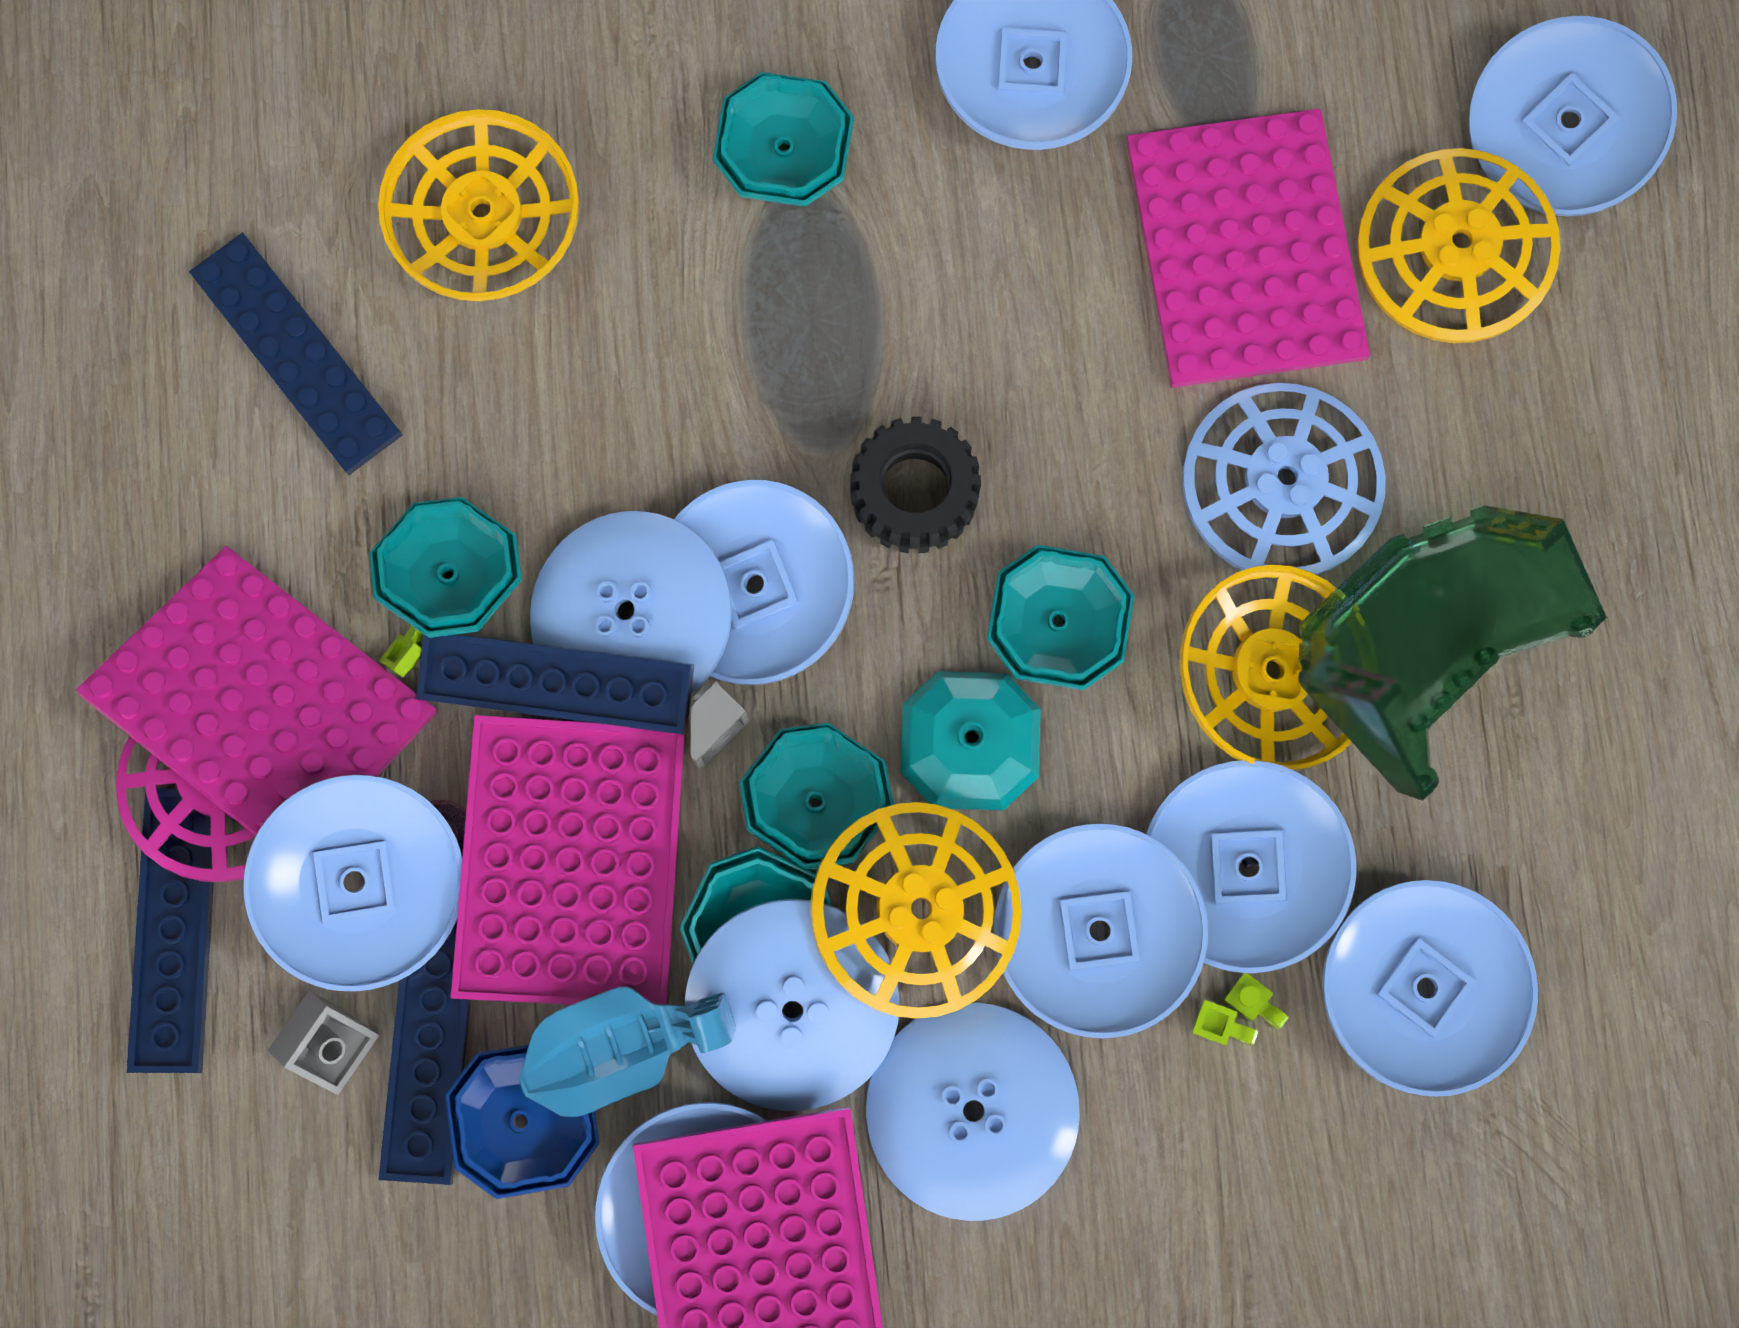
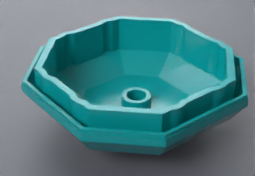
[712,72,854,207]
[369,497,522,638]
[986,544,1134,691]
[900,671,1041,811]
[739,722,894,870]
[679,846,833,964]

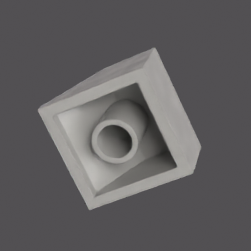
[691,682,749,770]
[268,990,379,1095]

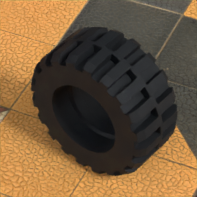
[850,417,981,553]

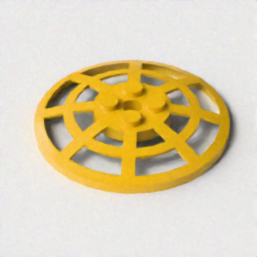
[378,109,580,301]
[1357,148,1560,343]
[1180,565,1378,770]
[810,802,1022,1019]

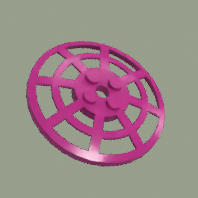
[116,736,255,882]

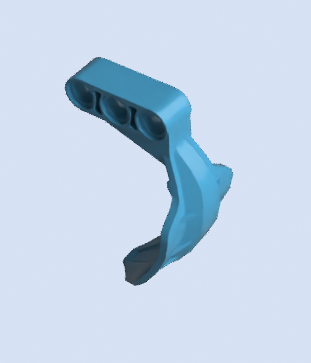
[519,986,737,1117]

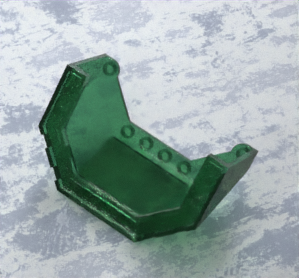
[1298,505,1607,801]

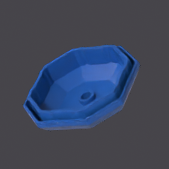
[444,1045,600,1200]

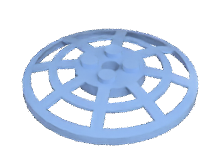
[1182,383,1386,580]

